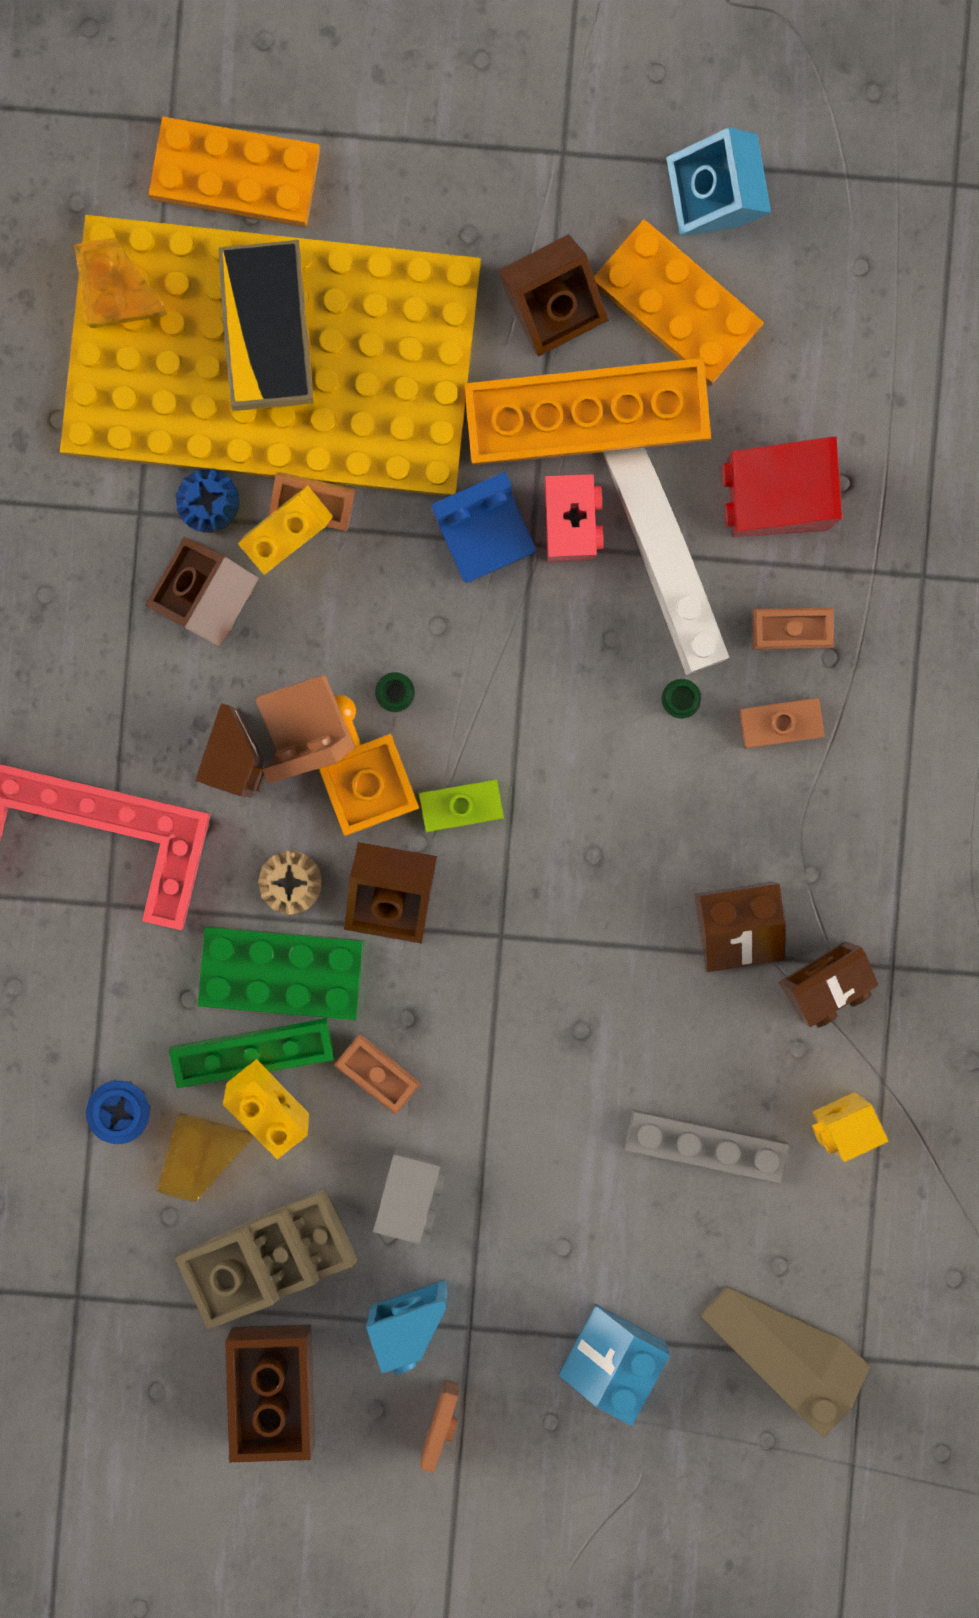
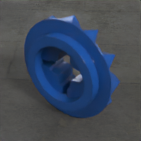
[175,469,240,533]
[86,1080,151,1144]

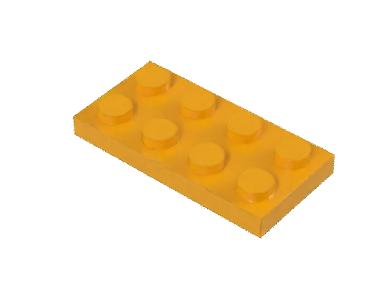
[148,116,320,227]
[594,219,764,386]

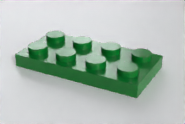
[197,926,364,1020]

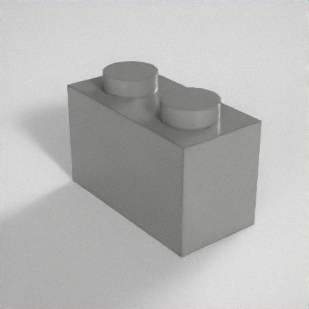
[373,1147,446,1244]

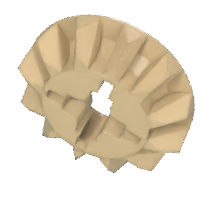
[258,851,322,915]

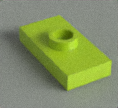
[419,779,504,832]

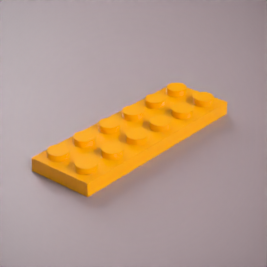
[464,358,711,466]

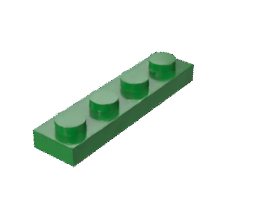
[168,1018,335,1089]

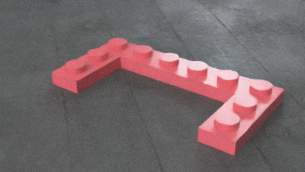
[0,764,211,930]

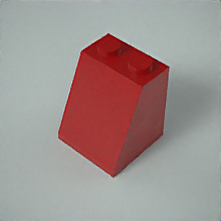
[722,437,842,537]

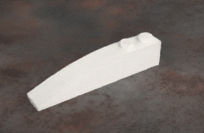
[603,448,729,675]

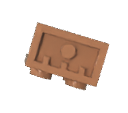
[256,675,355,784]

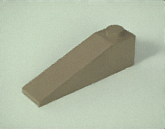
[700,1286,870,1438]

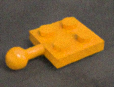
[319,695,420,836]

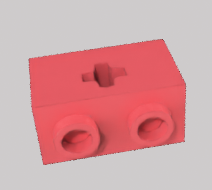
[544,474,604,562]

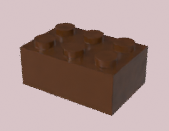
[225,1324,315,1463]

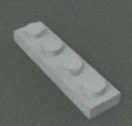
[625,1110,790,1184]

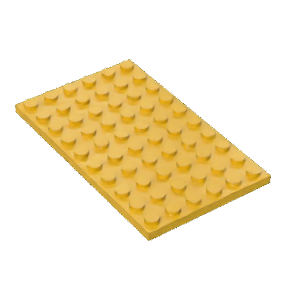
[60,215,481,497]

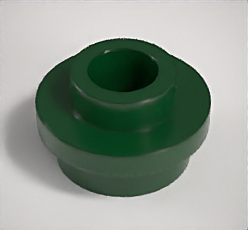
[375,672,415,712]

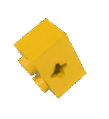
[238,485,333,575]
[223,1059,309,1159]
[811,1092,889,1162]

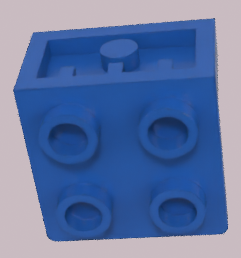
[431,472,536,583]

